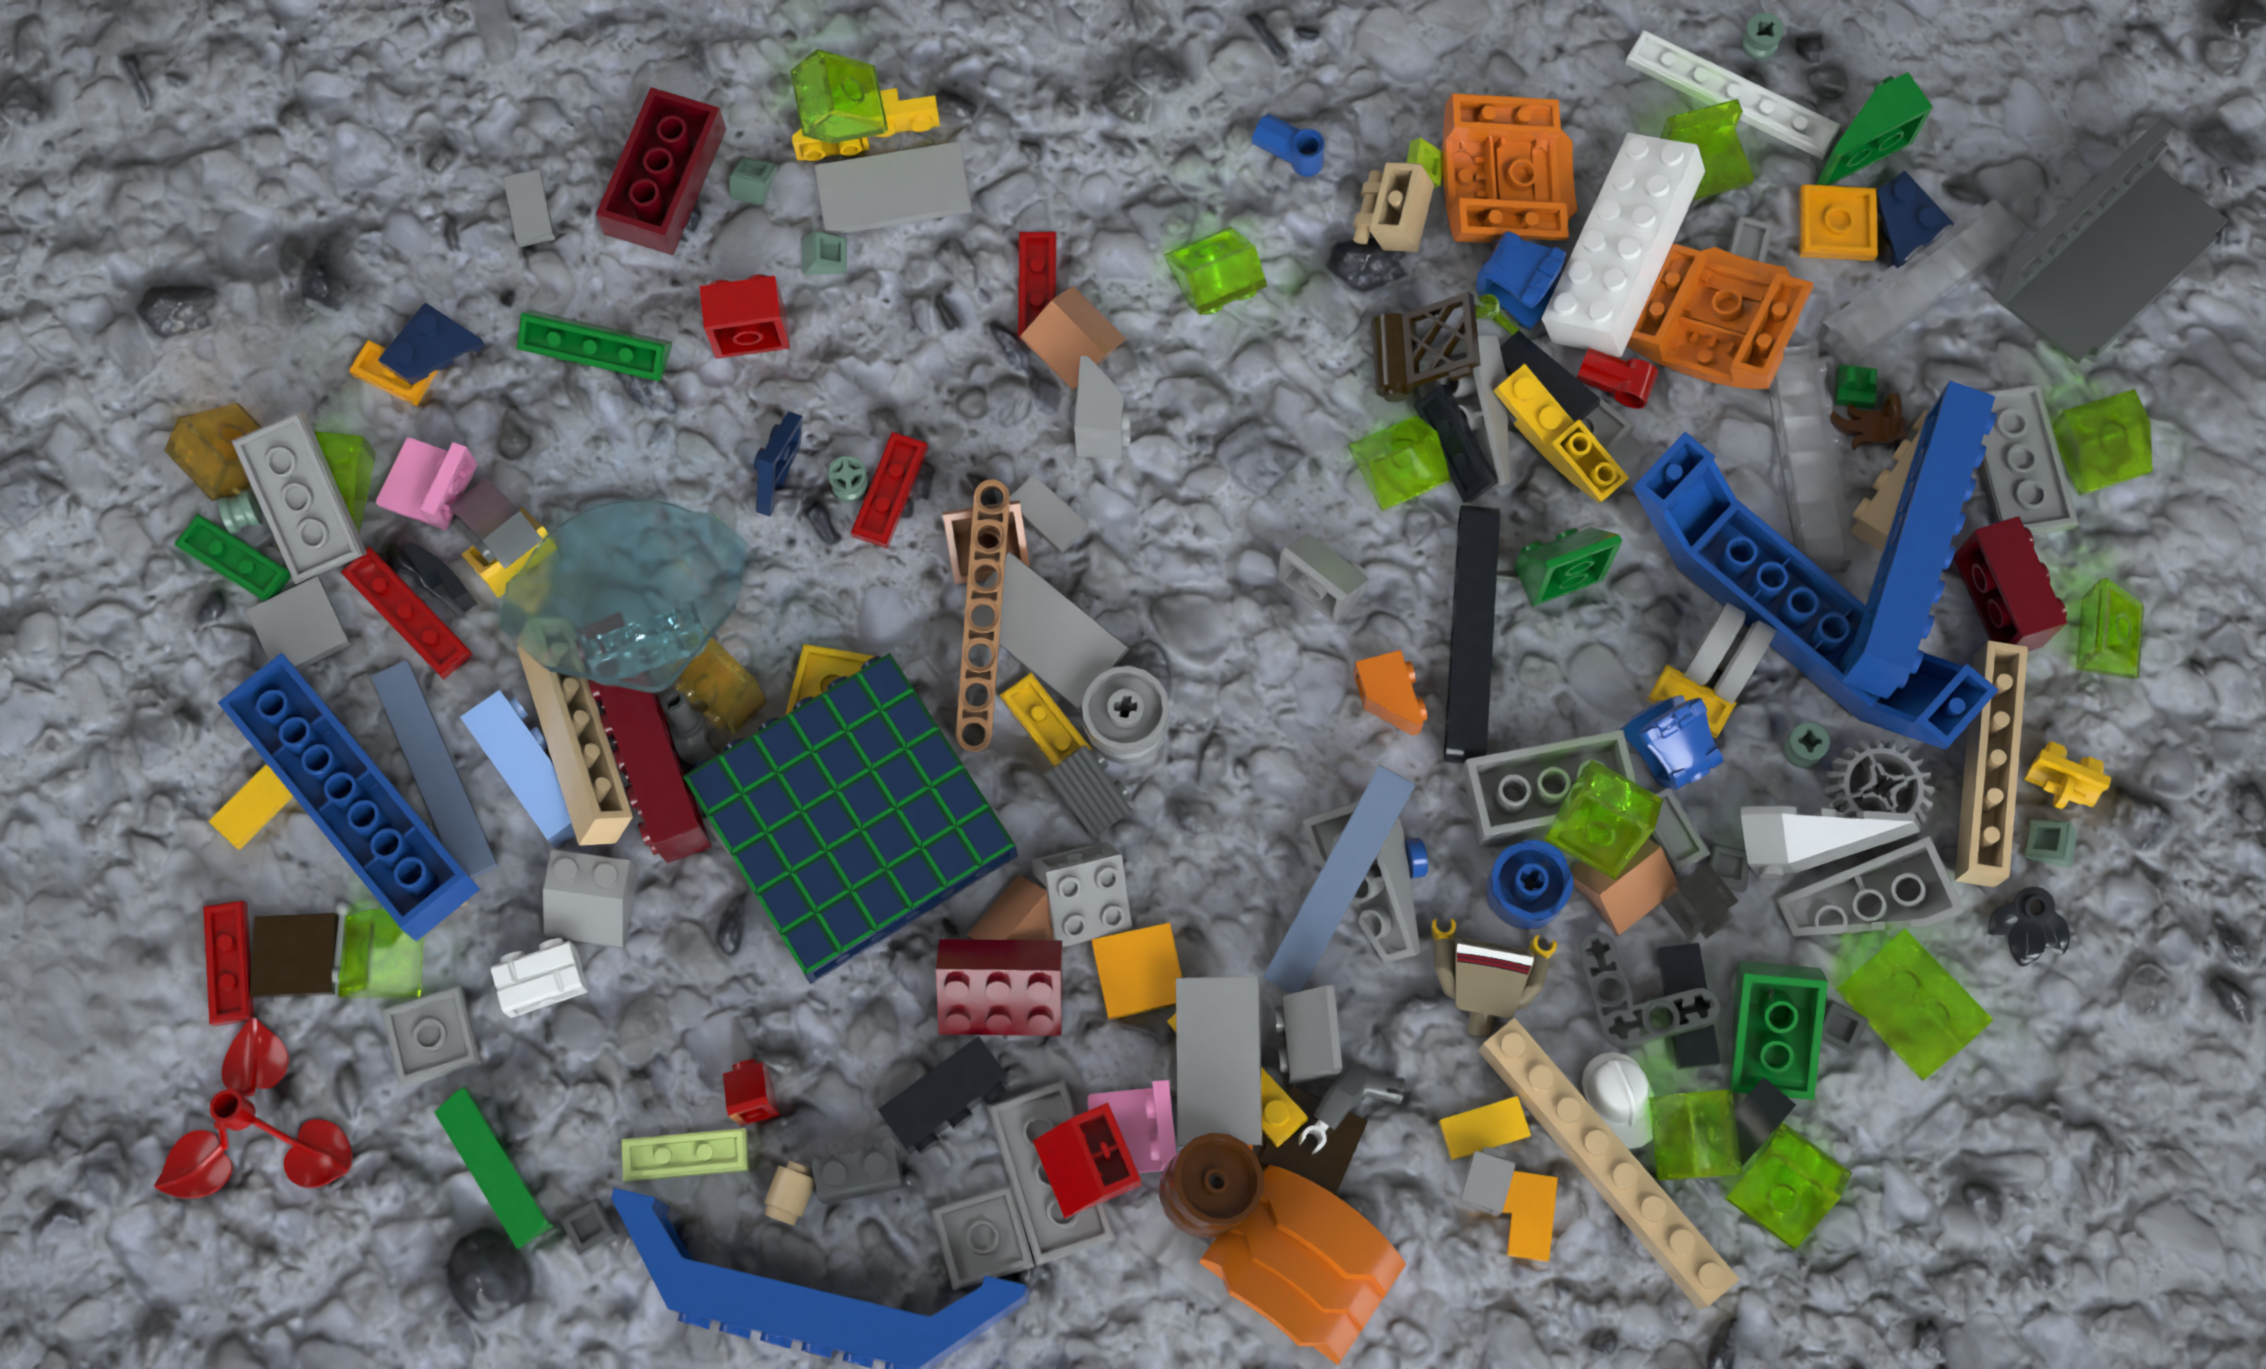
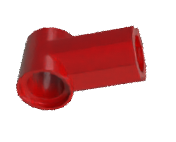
[1577,348,1659,409]

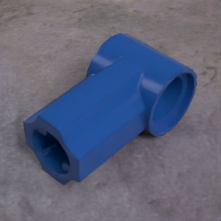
[1252,114,1324,177]

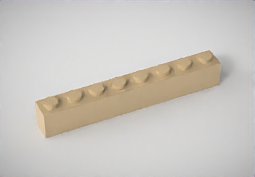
[1478,1017,1740,1310]

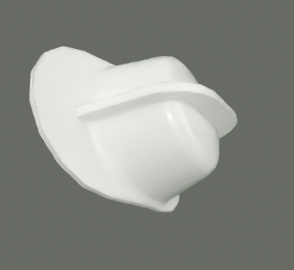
[1581,1052,1660,1149]

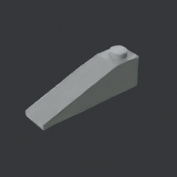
[1777,836,1965,937]

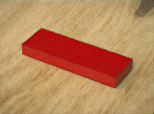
[1018,232,1057,339]
[851,432,928,549]
[203,900,254,1027]

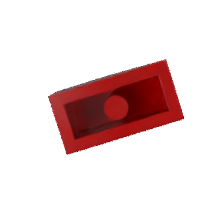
[723,1059,780,1127]

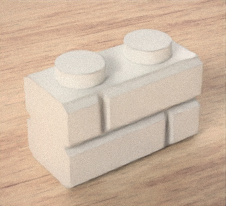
[491,938,589,1018]

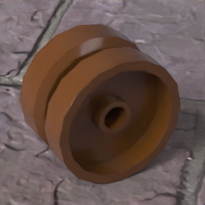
[1159,1133,1264,1238]

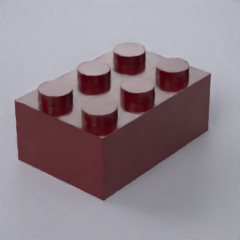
[1953,516,2068,652]
[935,939,1063,1036]

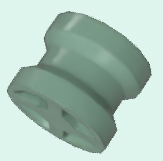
[1741,13,1784,60]
[828,456,869,502]
[217,489,263,534]
[1783,722,1830,768]

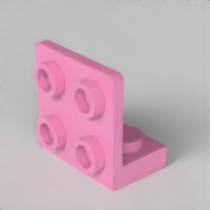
[376,438,478,531]
[1087,1080,1177,1173]

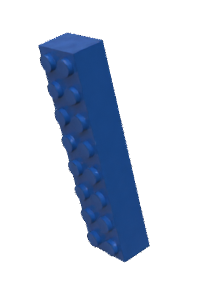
[1842,380,1997,699]
[218,653,480,942]

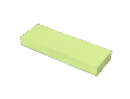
[622,1128,749,1182]

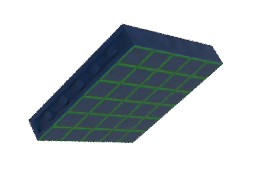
[683,653,1018,984]

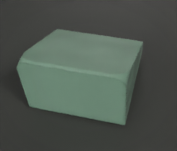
[729,156,777,205]
[802,230,847,275]
[2024,819,2077,868]

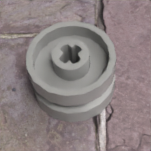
[1683,602,1777,704]
[1082,666,1169,764]

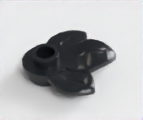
[1988,886,2070,967]

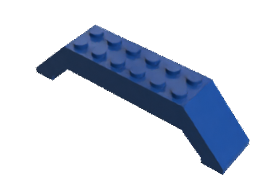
[1632,432,1999,750]
[611,1188,1030,1369]

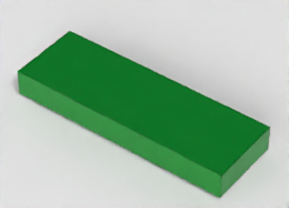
[174,514,291,602]

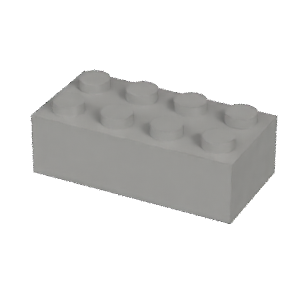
[1461,730,1642,847]

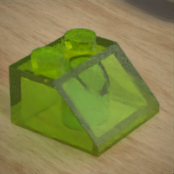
[790,49,888,144]
[1164,226,1267,315]
[2052,389,2153,496]
[1544,759,1664,880]
[1725,1121,1852,1251]

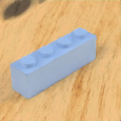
[460,690,575,849]

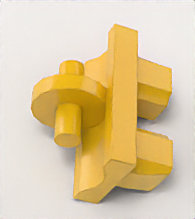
[2024,741,2111,809]

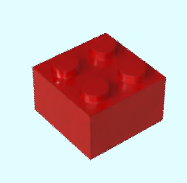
[699,274,790,359]

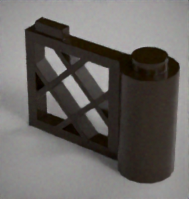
[1371,292,1481,402]

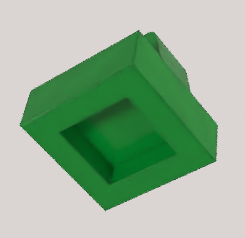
[1834,364,1878,409]

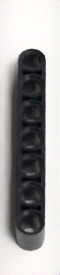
[1444,505,1500,764]

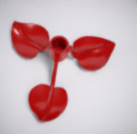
[154,1017,353,1199]

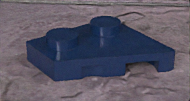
[1877,171,1954,269]
[378,303,486,385]
[754,411,803,517]

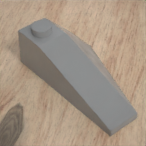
[1417,335,1510,491]
[1302,801,1421,963]
[1741,806,1920,879]

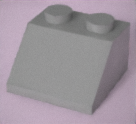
[1074,356,1132,460]
[1278,532,1370,626]
[543,849,639,948]
[1274,985,1342,1084]

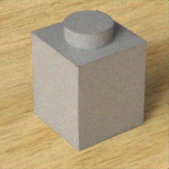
[1458,1147,1516,1217]

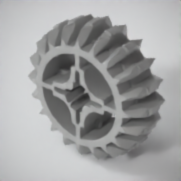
[1823,737,1935,845]

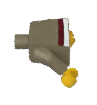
[1431,918,1557,1037]

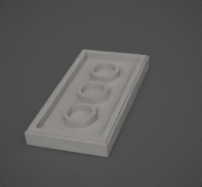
[814,141,972,235]
[1980,383,2079,535]
[232,411,367,584]
[961,552,1130,710]
[1176,976,1263,1146]
[987,1081,1116,1266]

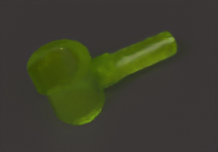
[1475,294,1521,335]

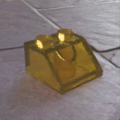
[164,403,262,501]
[673,627,767,735]

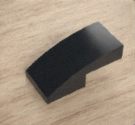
[403,543,477,612]
[1706,1077,1796,1170]

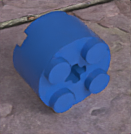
[1486,840,1574,929]

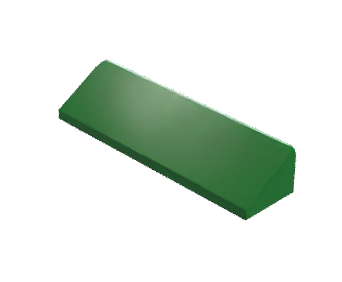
[516,310,672,381]
[434,1086,554,1250]

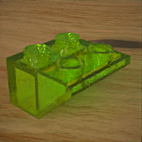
[1648,1089,1742,1181]

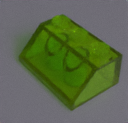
[1835,928,1994,1081]

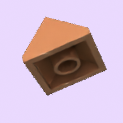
[1020,286,1126,391]
[942,500,1030,585]
[1570,826,1680,937]
[967,875,1054,940]

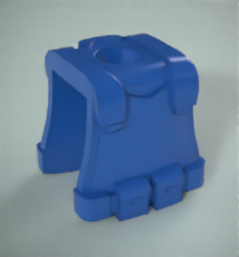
[1476,231,1566,331]
[1620,695,1723,790]

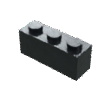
[878,1036,1010,1155]

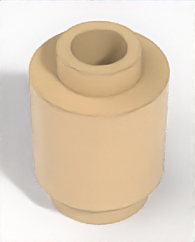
[764,1161,815,1226]

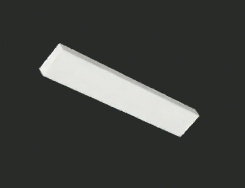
[1625,30,1841,160]

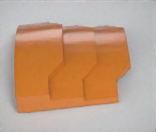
[1442,93,1578,243]
[1627,243,1814,389]
[1199,1164,1406,1365]

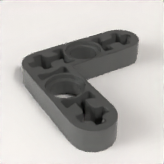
[1579,932,1720,1049]

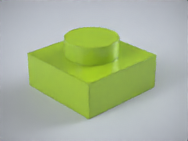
[1406,137,1443,189]

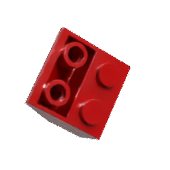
[1033,1102,1142,1219]

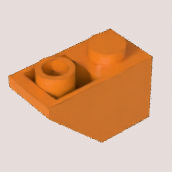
[1353,650,1427,736]

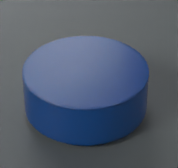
[1405,837,1428,879]

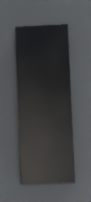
[1500,330,1600,422]
[1413,385,1499,503]
[1657,943,1721,1070]

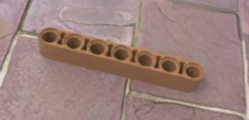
[956,479,1010,753]

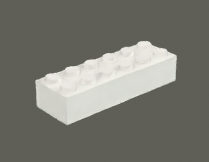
[1542,133,1705,357]

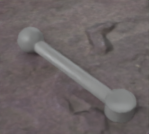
[332,901,352,983]

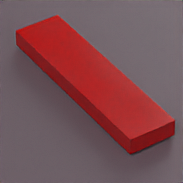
[341,546,473,680]

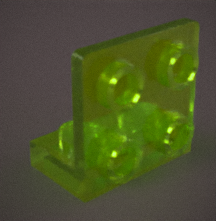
[1660,99,1754,201]

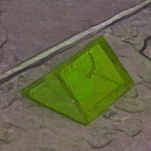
[1348,415,1451,512]
[2076,578,2144,679]
[338,909,425,998]

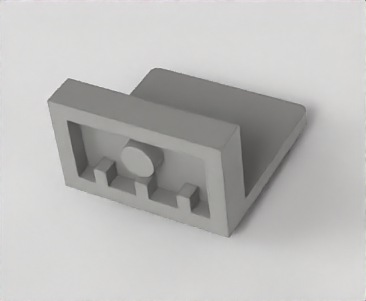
[1031,842,1132,947]

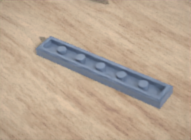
[371,660,499,879]
[1263,765,1416,994]

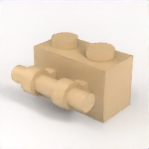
[1353,162,1434,252]

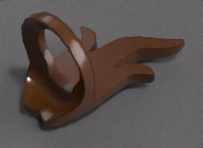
[1821,392,1907,451]

